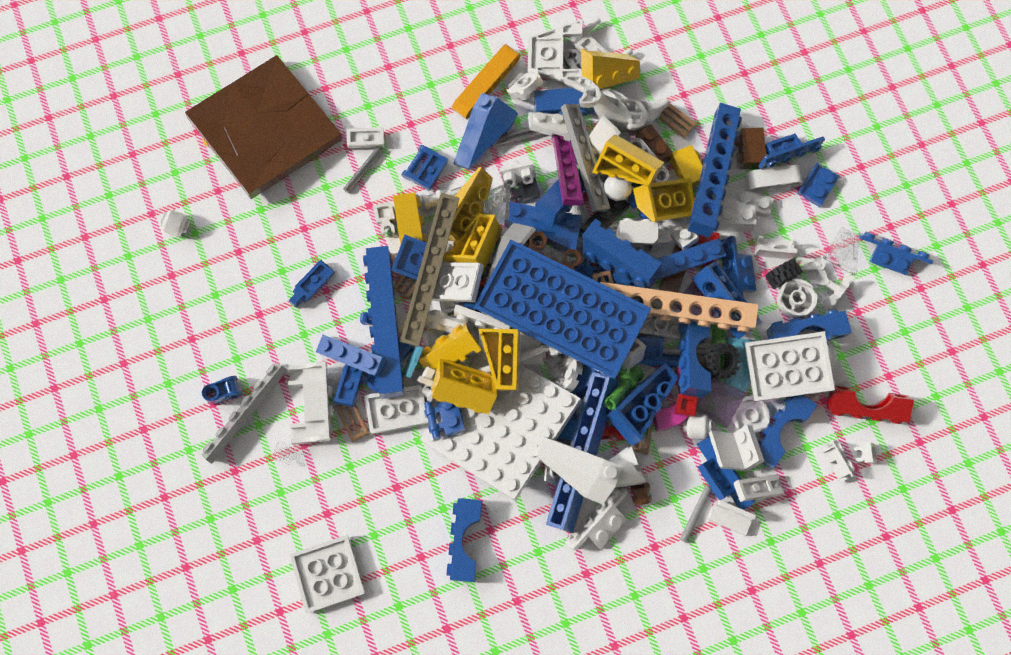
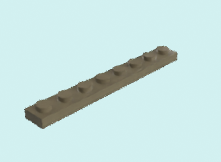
[400,193,460,347]

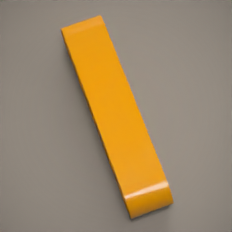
[452,44,521,120]

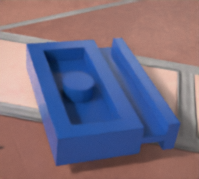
[797,163,840,208]

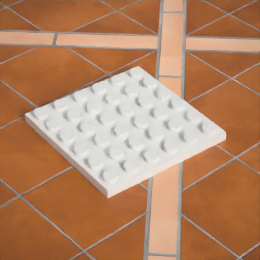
[420,350,582,501]

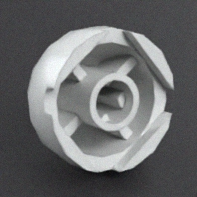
[777,279,818,318]

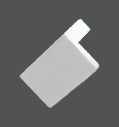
[708,500,756,536]

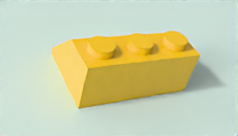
[633,178,695,222]
[432,358,497,415]

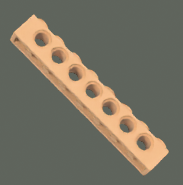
[600,282,759,333]

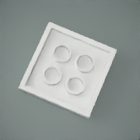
[289,535,366,614]

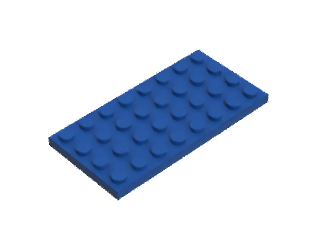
[474,239,651,380]

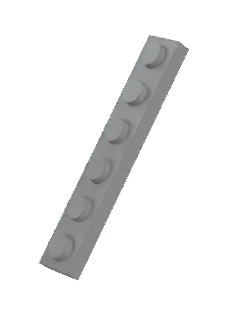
[561,104,611,212]
[201,362,287,464]

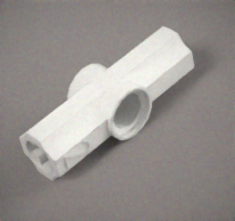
[425,310,467,334]

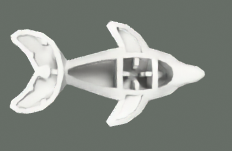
[564,75,670,132]

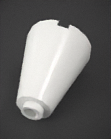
[608,446,646,488]

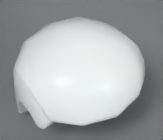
[604,176,632,201]

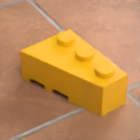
[443,214,502,274]

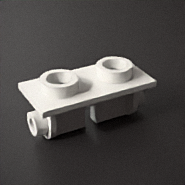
[822,440,855,482]

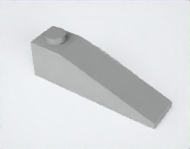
[480,223,536,295]

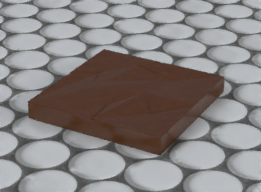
[185,55,342,199]

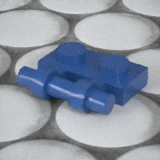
[424,401,466,440]

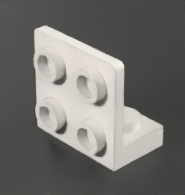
[709,425,764,471]

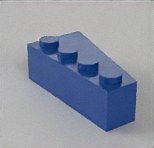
[504,201,582,257]
[582,219,662,289]
[605,362,678,446]

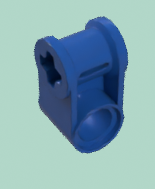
[202,375,243,405]

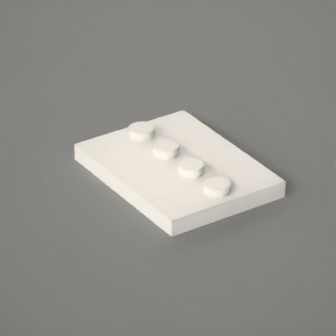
[745,331,835,401]

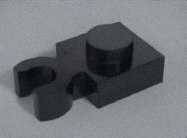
[506,178,541,202]

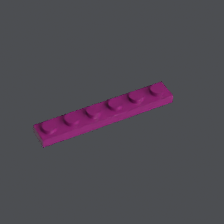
[552,134,583,206]

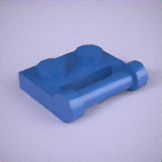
[401,145,449,191]

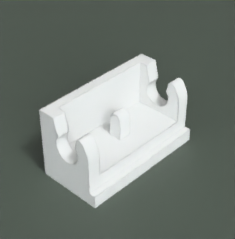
[754,236,797,260]

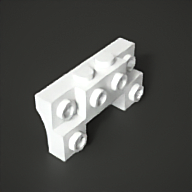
[288,361,334,445]

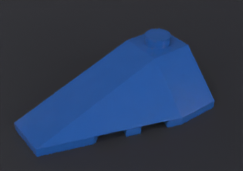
[453,93,518,170]

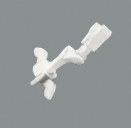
[796,257,855,310]

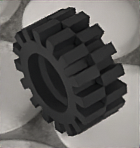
[765,258,803,289]
[703,342,741,379]

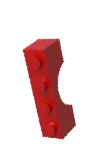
[827,385,914,424]

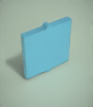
[402,346,423,378]

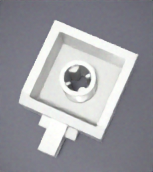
[616,218,671,254]

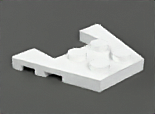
[528,19,583,83]

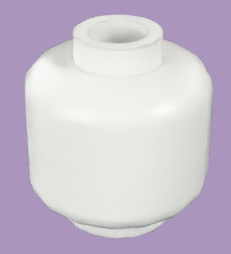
[160,210,190,237]
[683,414,712,439]

